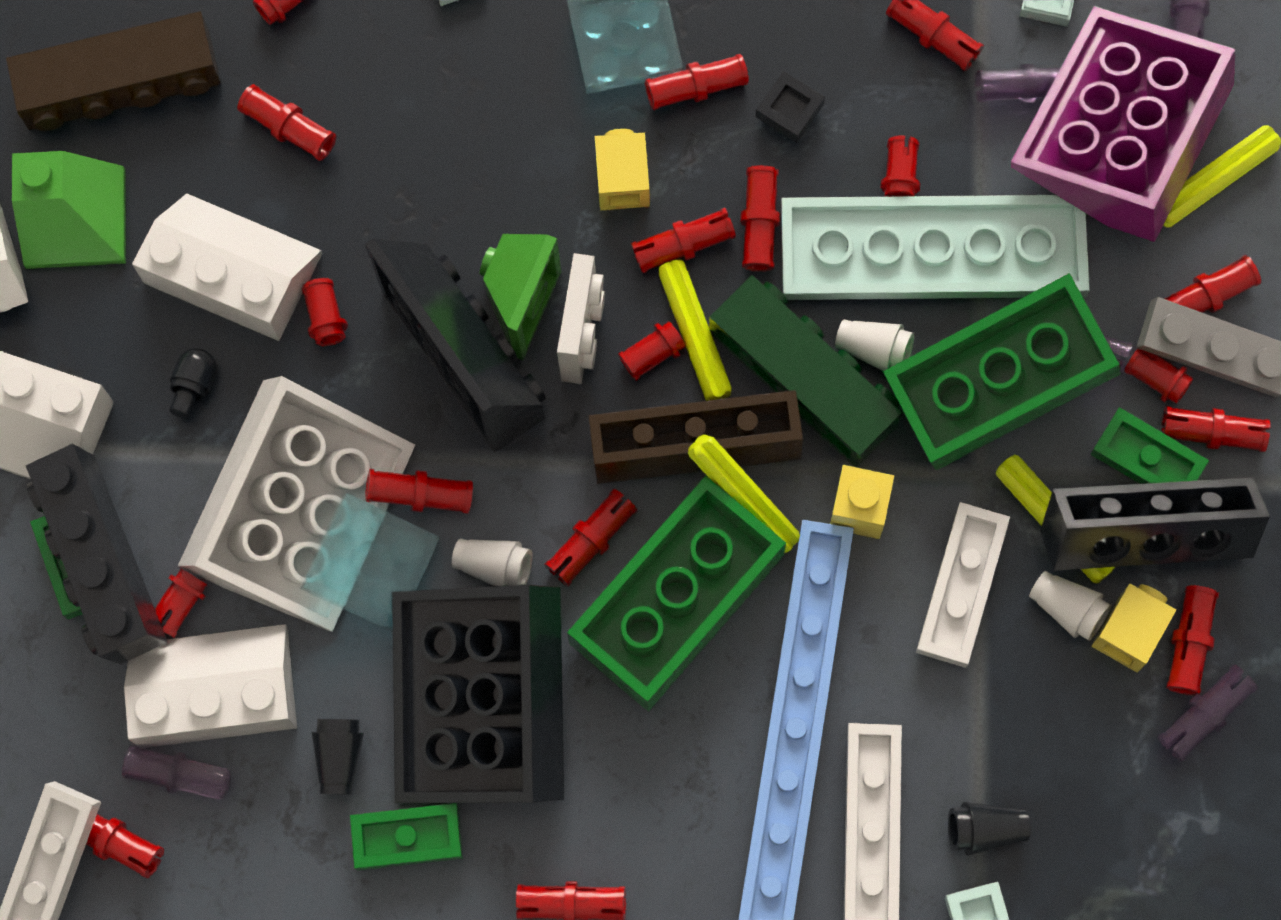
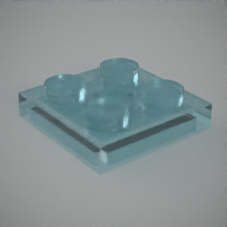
[566,0,683,94]
[300,493,440,632]

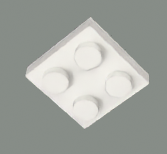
[557,253,605,384]

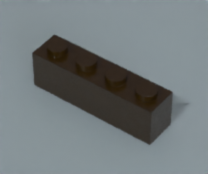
[6,11,221,131]
[588,390,803,484]

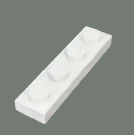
[844,723,902,920]

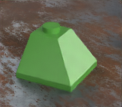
[12,151,126,269]
[479,234,561,360]

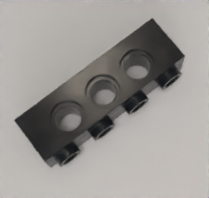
[1040,477,1270,571]

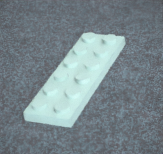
[781,195,1090,300]

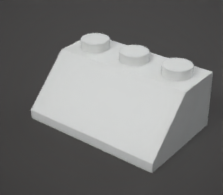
[132,194,322,341]
[0,351,114,479]
[124,624,297,748]

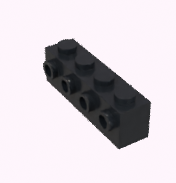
[25,444,168,664]

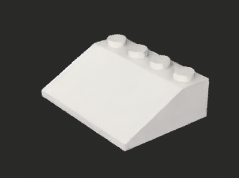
[178,376,415,632]

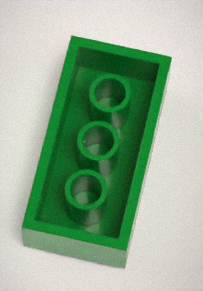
[883,273,1121,470]
[567,476,786,712]

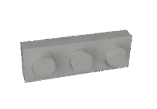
[1136,297,1281,398]

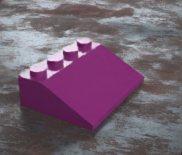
[1011,6,1235,242]

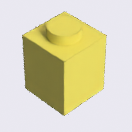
[595,129,650,210]
[830,465,894,539]
[1091,584,1176,673]

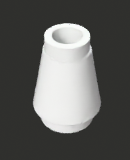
[835,319,914,371]
[452,538,533,586]
[1029,571,1112,641]

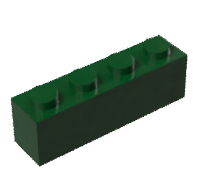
[709,275,902,468]

